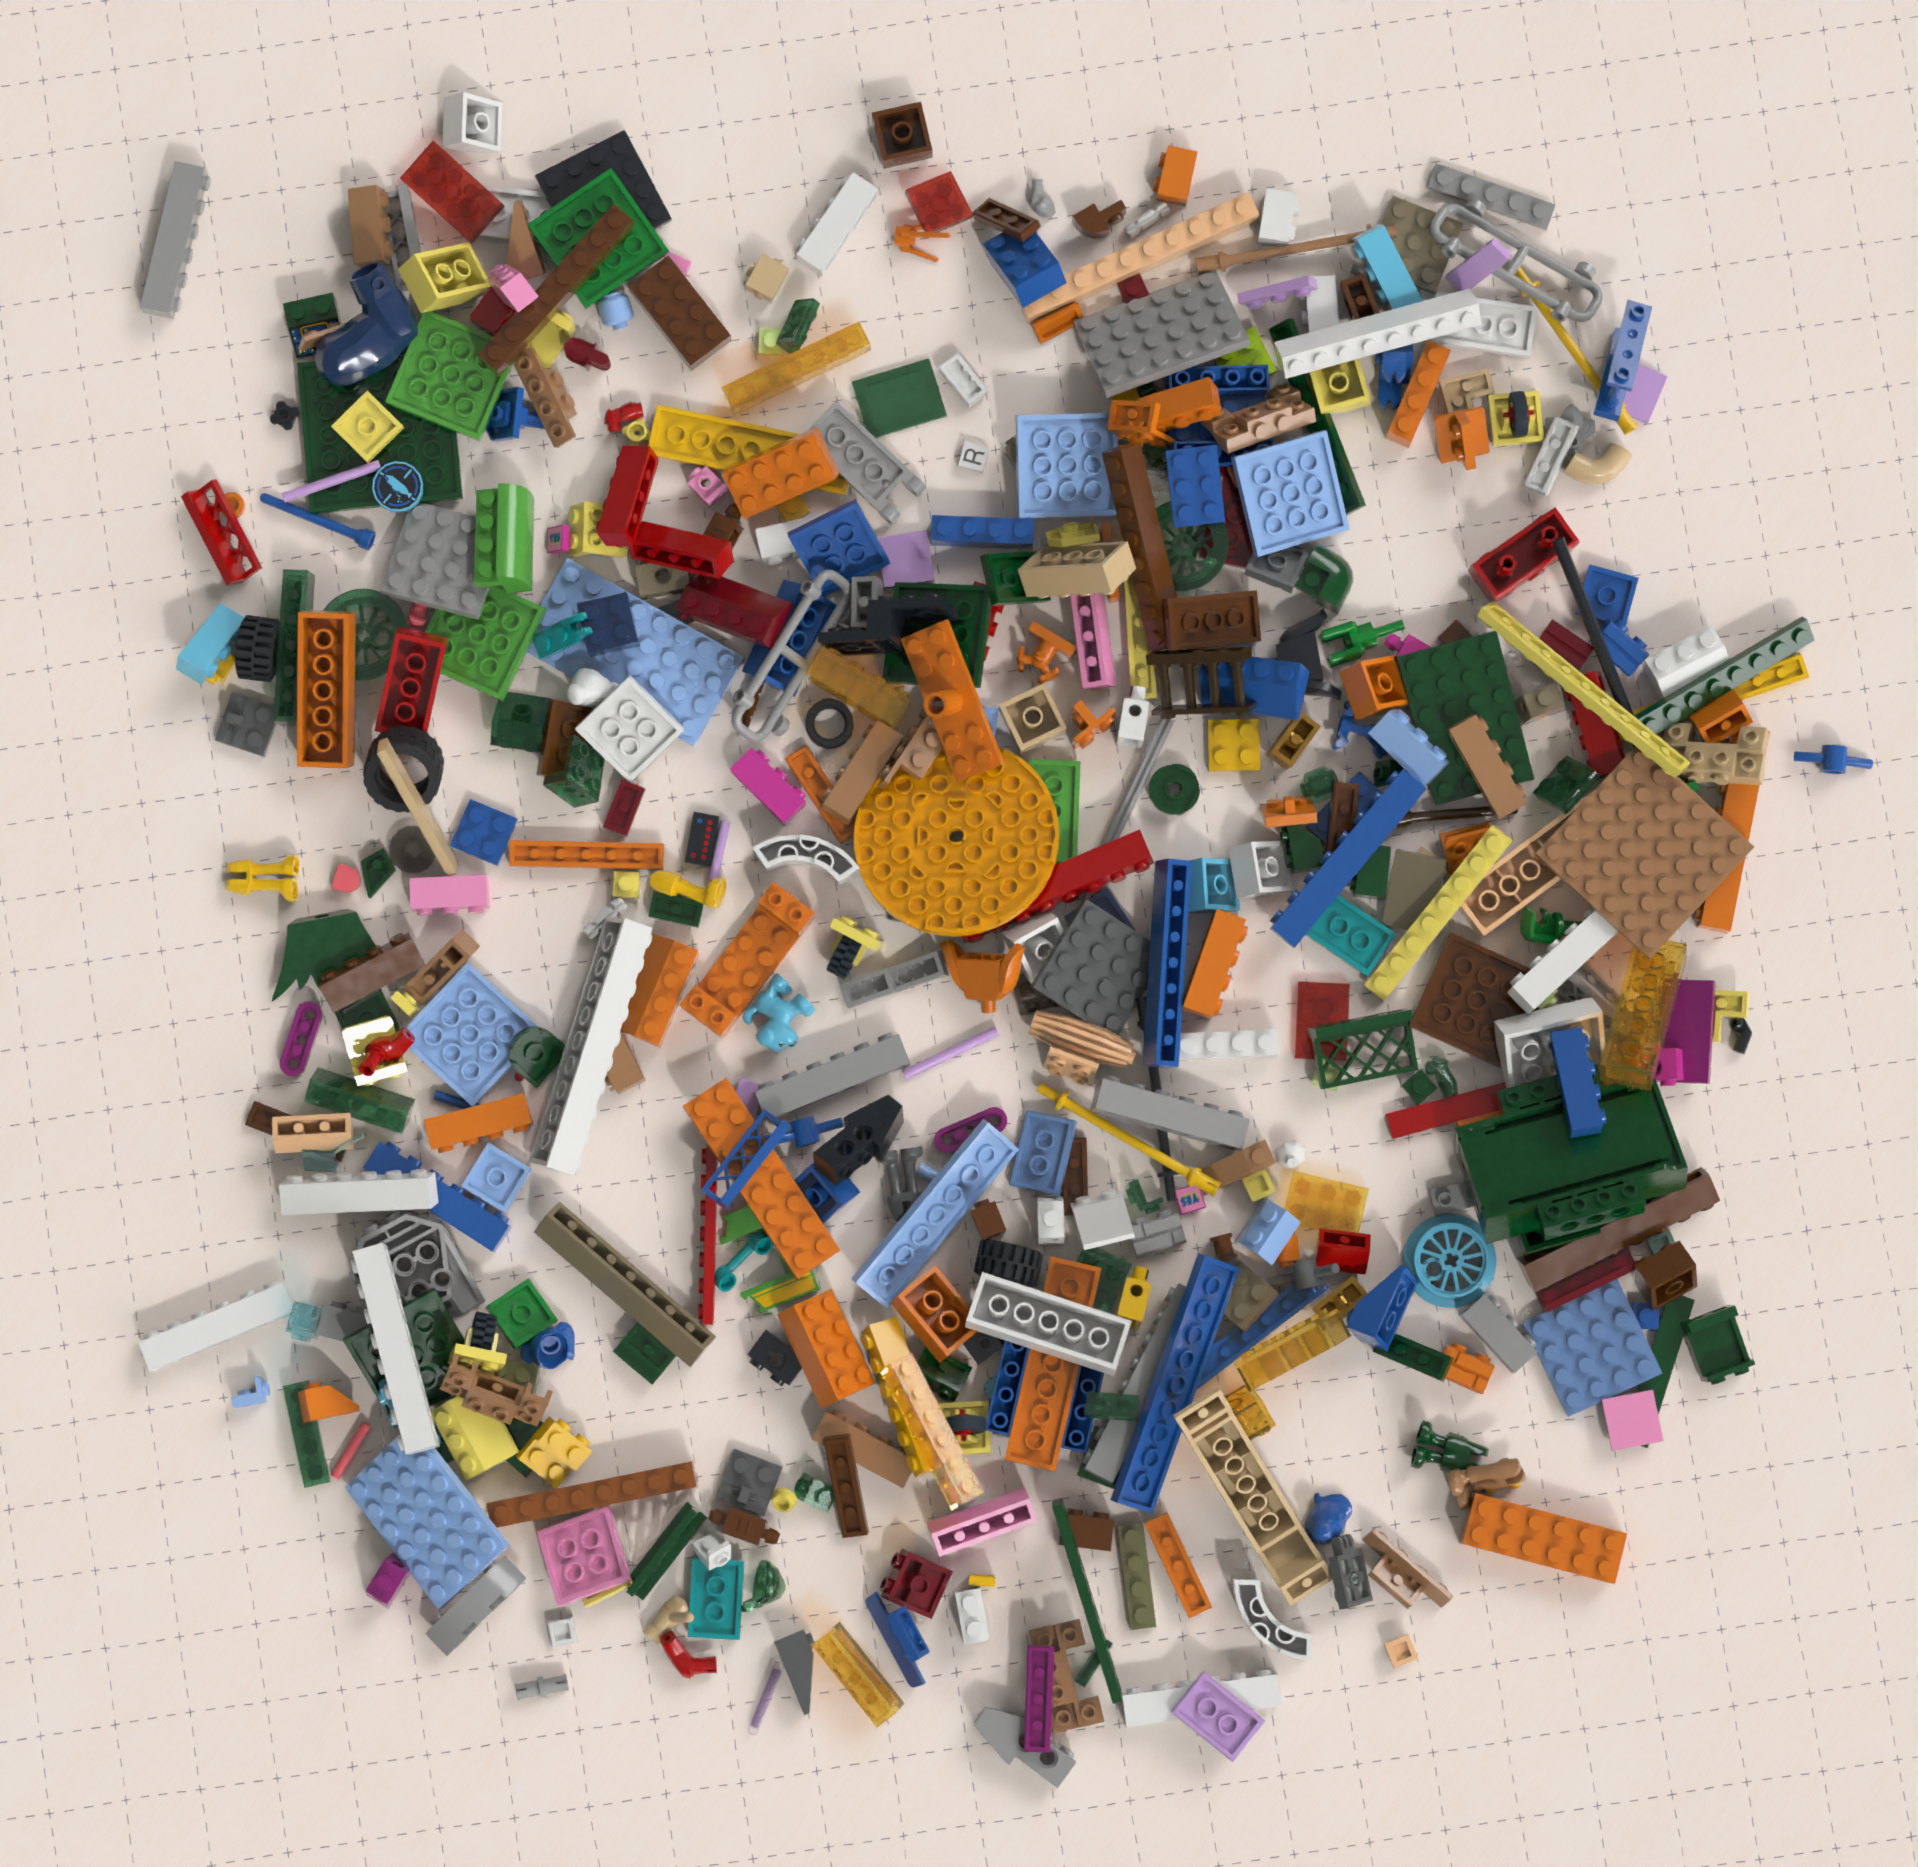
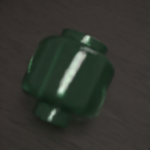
[1300,766,1339,803]

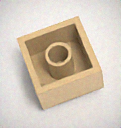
[998,683,1067,755]

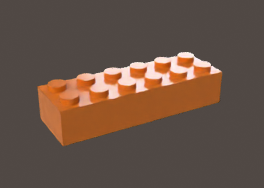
[297,610,356,768]
[1460,1493,1628,1584]

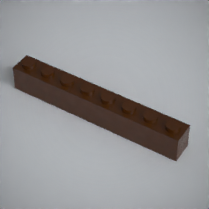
[477,204,634,377]
[1102,442,1177,651]
[1517,1167,1721,1292]

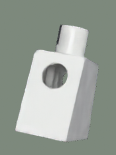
[1116,686,1149,749]
[1037,1196,1065,1246]

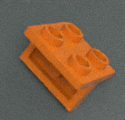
[1434,406,1490,470]
[1071,700,1116,749]
[1439,822,1498,875]

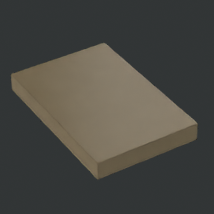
[1382,849,1447,930]

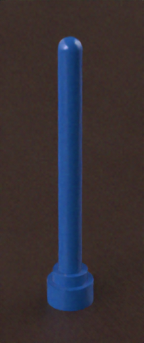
[260,493,376,551]

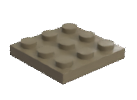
[1364,196,1463,295]

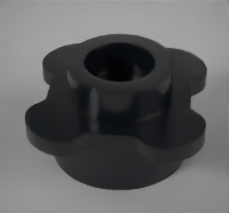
[270,401,300,430]

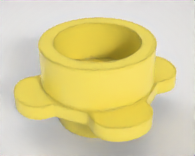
[622,418,651,446]

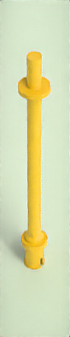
[1515,267,1638,435]
[1036,1083,1221,1197]

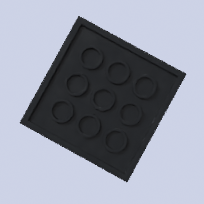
[535,130,672,230]

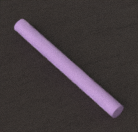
[281,460,381,502]
[902,1026,999,1080]

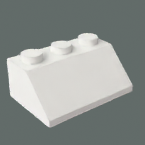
[1643,625,1729,700]

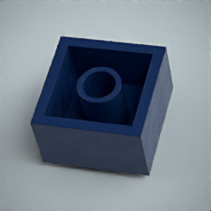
[576,592,640,657]

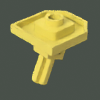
[1045,521,1100,548]

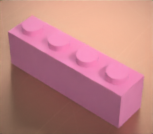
[1070,593,1117,691]
[927,1487,1037,1557]

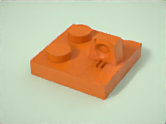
[1260,796,1317,828]

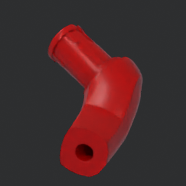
[359,1028,415,1076]
[660,1630,717,1679]

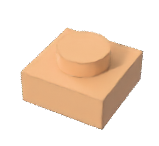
[1383,1634,1418,1668]

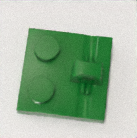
[485,1278,558,1350]

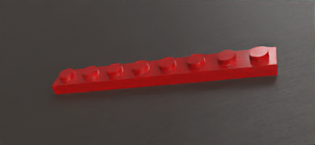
[698,1145,718,1325]

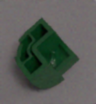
[1294,544,1353,614]

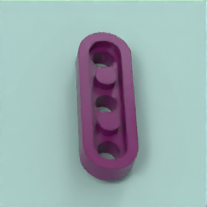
[280,1001,323,1077]
[934,1107,1007,1154]

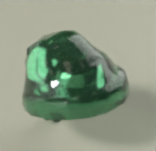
[741,1560,786,1612]

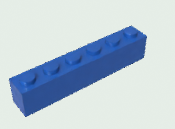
[363,1141,511,1253]

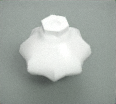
[1275,1140,1306,1169]

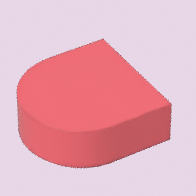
[331,863,361,893]

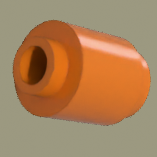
[1274,1232,1300,1267]

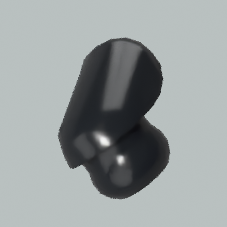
[1729,1017,1752,1055]

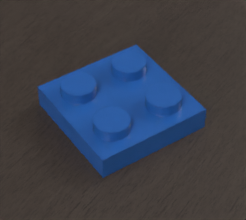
[1575,564,1639,626]
[450,799,518,866]

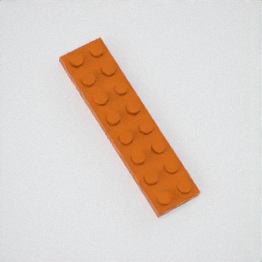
[682,1078,841,1280]
[1004,1256,1101,1472]

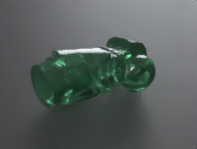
[1425,1058,1458,1098]

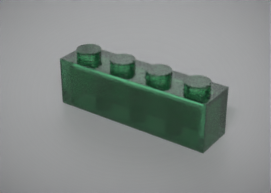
[304,1067,416,1134]

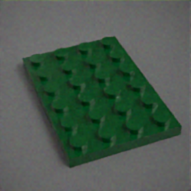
[1396,630,1534,806]

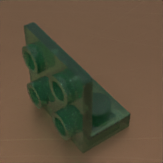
[543,735,605,808]
[1076,1247,1132,1313]

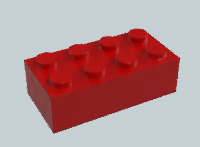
[374,627,448,732]

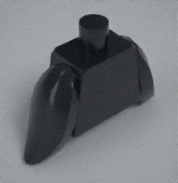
[1267,608,1342,701]

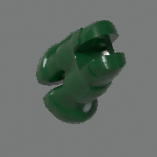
[1411,1420,1489,1472]

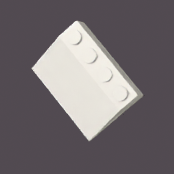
[1494,997,1608,1089]

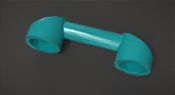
[714,1233,773,1292]

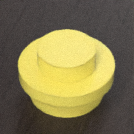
[771,1488,797,1513]

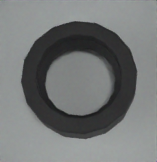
[805,699,854,749]

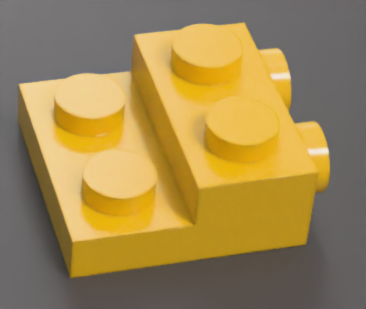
[516,1416,592,1489]

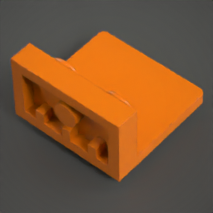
[1107,400,1175,448]

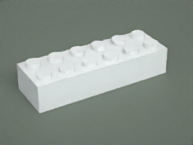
[965,1272,1132,1376]

